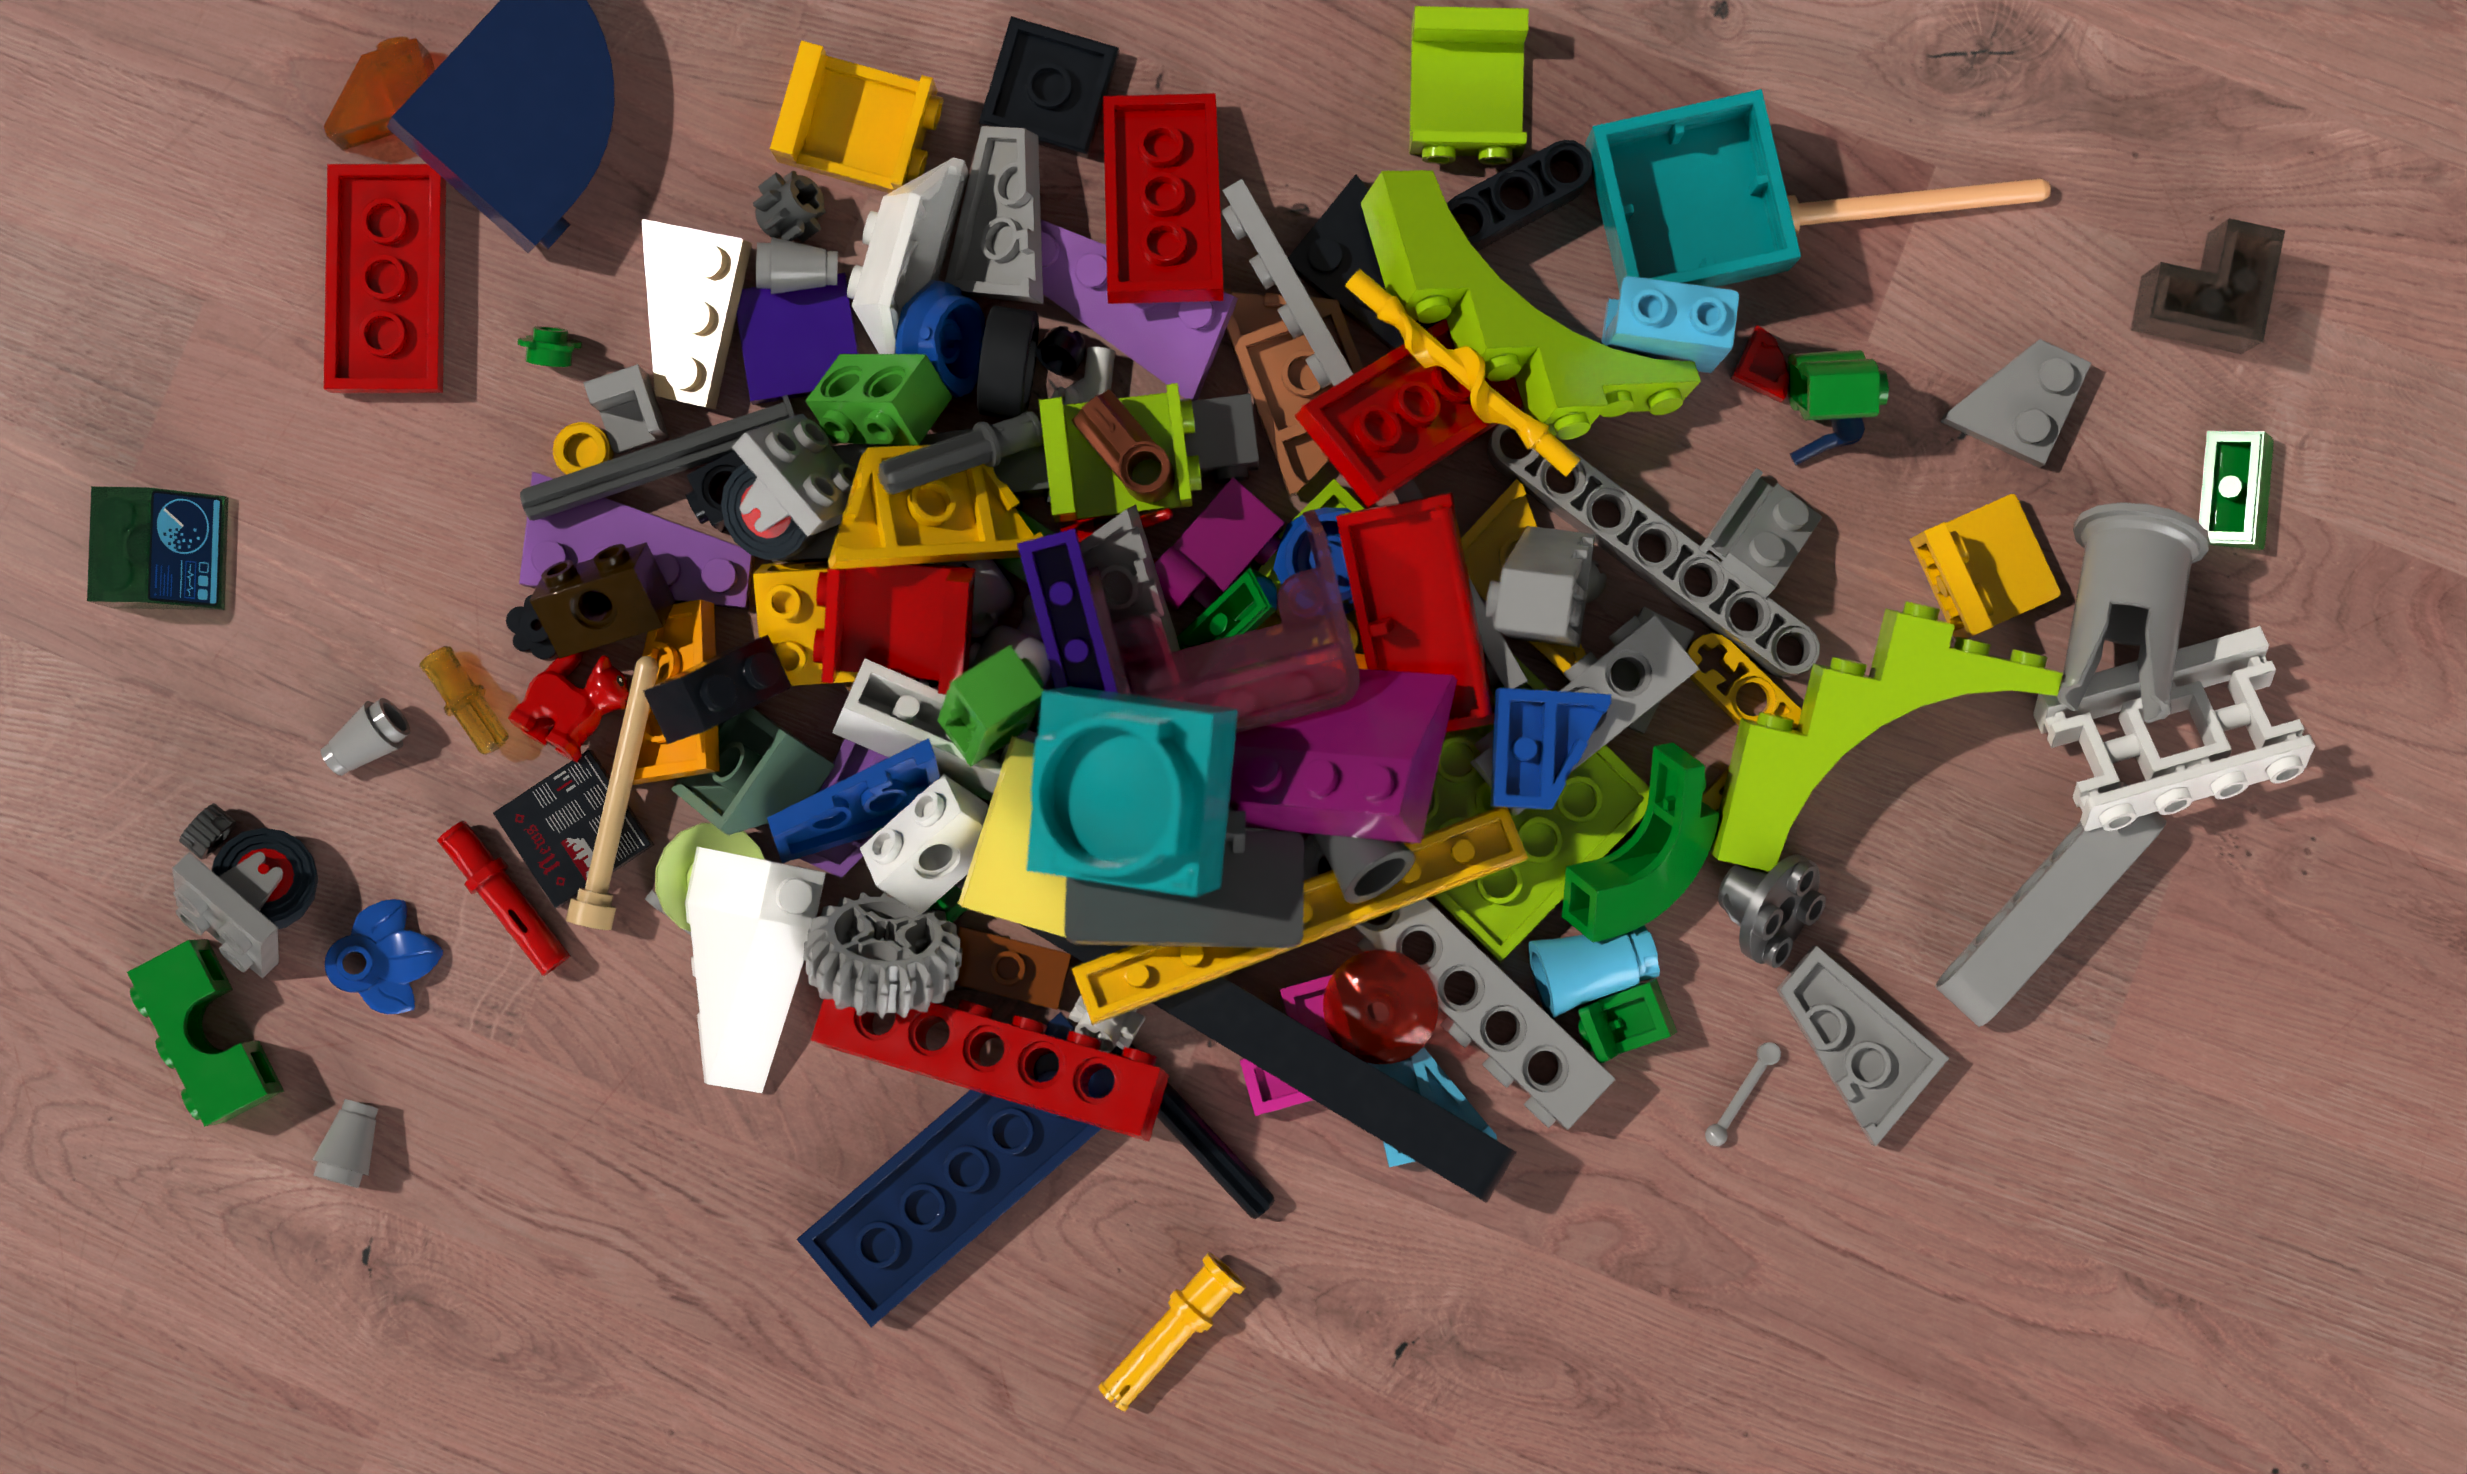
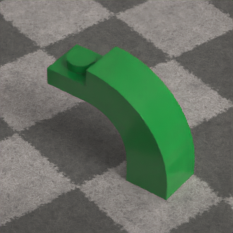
[1562,742,1719,942]

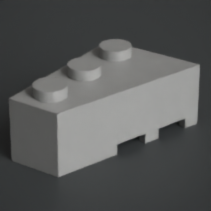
[1486,526,1596,648]

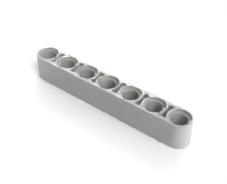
[1487,424,1820,678]

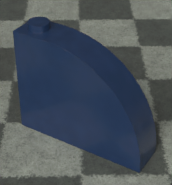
[386,0,615,253]

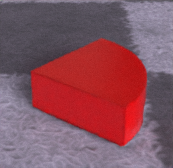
[1730,325,1790,403]

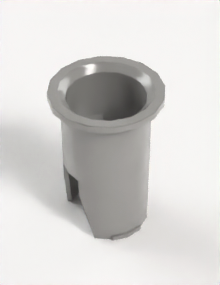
[2057,502,2210,723]

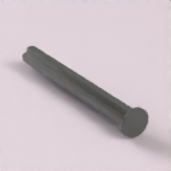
[520,395,795,521]

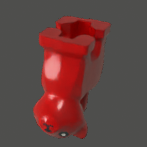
[508,652,629,763]

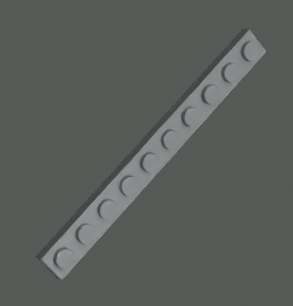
[1221,179,1528,689]

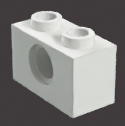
[860,774,989,915]

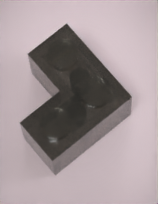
[2130,218,2285,354]

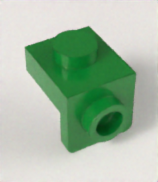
[1579,978,1677,1063]

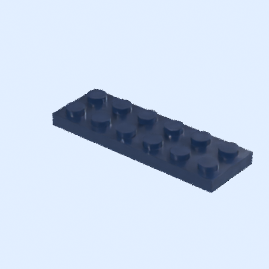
[797,1012,1115,1327]

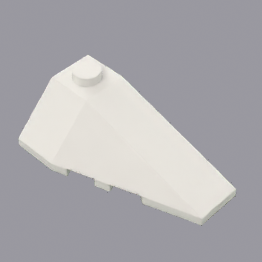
[685,846,826,1093]

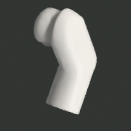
[1052,347,1115,405]

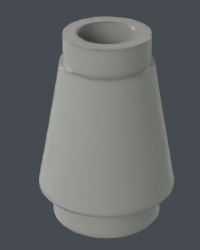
[756,237,838,294]
[321,698,410,776]
[312,1099,378,1188]

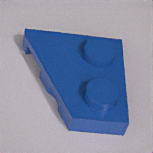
[1490,688,1612,810]

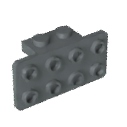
[1064,806,1304,948]

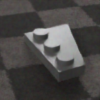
[945,126,1043,304]

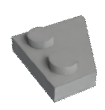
[1941,339,2091,468]

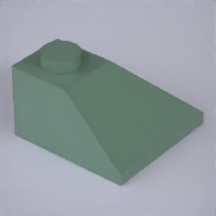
[671,708,835,835]

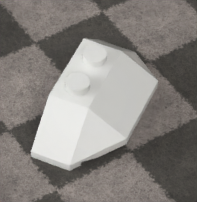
[847,157,969,354]

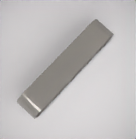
[1935,781,2167,1027]

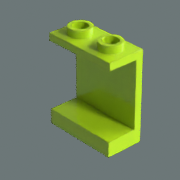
[1409,6,1529,165]
[1039,383,1202,523]

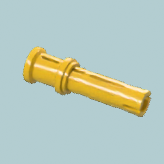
[1098,1252,1246,1412]

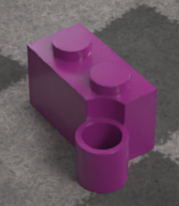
[1154,478,1285,611]

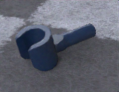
[1789,418,1865,466]

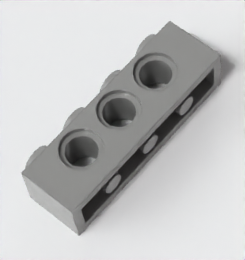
[1470,615,1699,816]

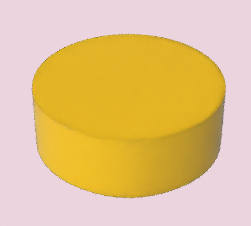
[553,422,613,475]

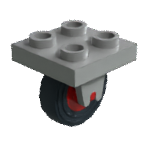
[721,413,857,560]
[172,828,318,979]

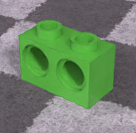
[806,354,952,445]
[937,645,1044,767]

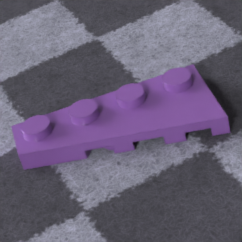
[1041,220,1238,401]
[519,471,755,610]

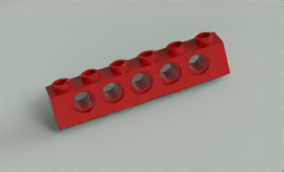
[811,999,1169,1142]

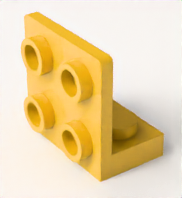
[1909,494,2061,639]
[753,560,858,686]

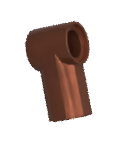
[1071,389,1175,503]

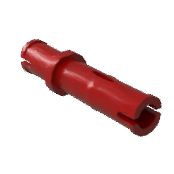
[437,821,571,976]

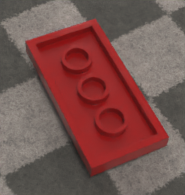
[1103,93,1224,304]
[324,164,446,393]
[1294,318,1523,508]

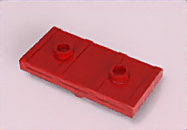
[1336,492,1495,732]

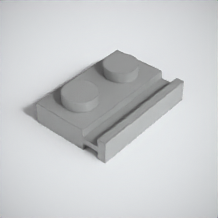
[1698,468,1823,599]

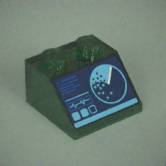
[87,486,229,610]

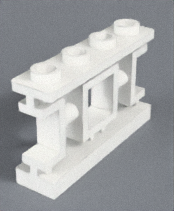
[2033,626,2315,831]

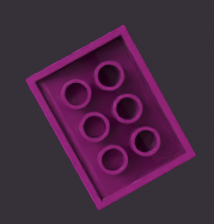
[1212,660,1457,843]

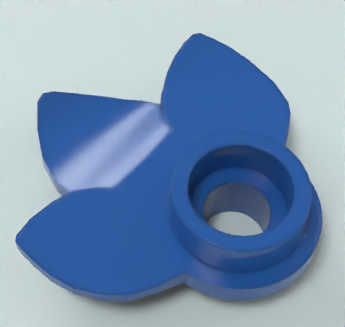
[325,899,443,1014]

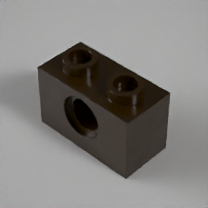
[529,542,675,658]

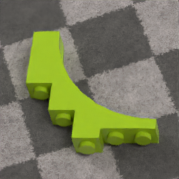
[1360,170,1701,440]
[1709,601,2063,871]

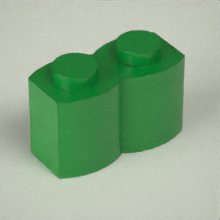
[1788,350,1889,421]

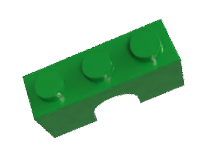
[127,939,284,1127]

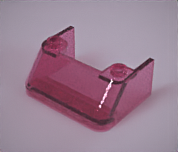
[1087,510,1360,734]

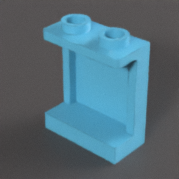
[1601,276,1739,373]

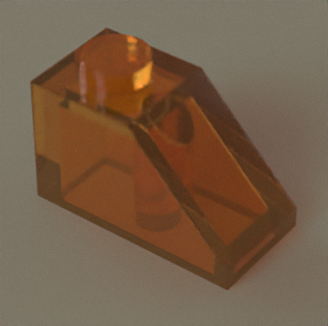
[324,37,435,150]

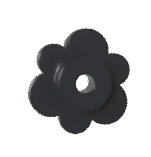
[506,595,556,660]

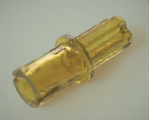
[419,646,509,755]

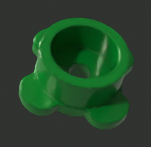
[517,326,582,367]

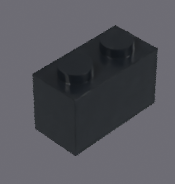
[643,635,792,744]

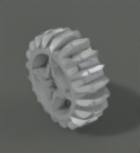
[803,892,962,1019]

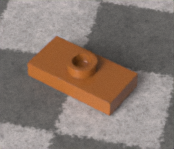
[955,926,1072,1010]

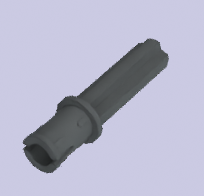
[878,411,1044,495]

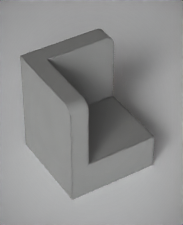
[583,364,669,454]

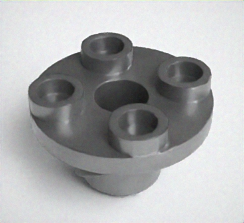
[1718,855,1826,968]

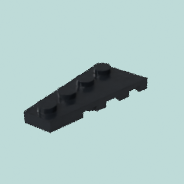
[1288,174,1444,351]

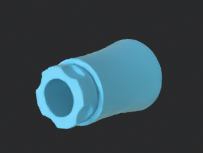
[1528,925,1660,1019]

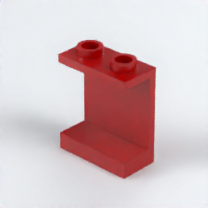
[813,563,976,695]

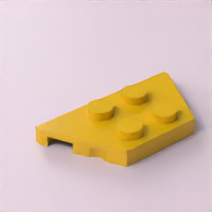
[828,445,1044,569]

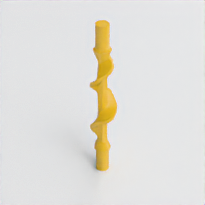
[1345,269,1581,477]

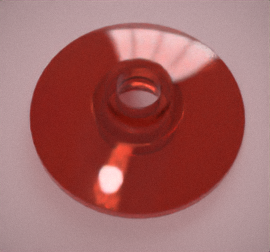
[1323,949,1439,1064]

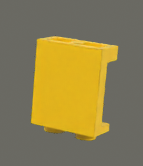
[770,40,943,193]

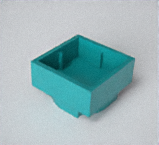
[1585,89,1801,293]
[1026,687,1238,897]

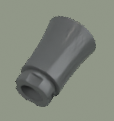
[1312,833,1415,903]

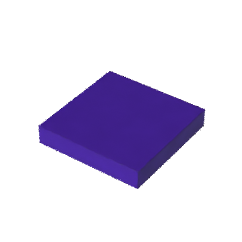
[737,272,859,405]

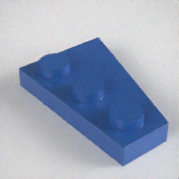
[767,738,940,863]

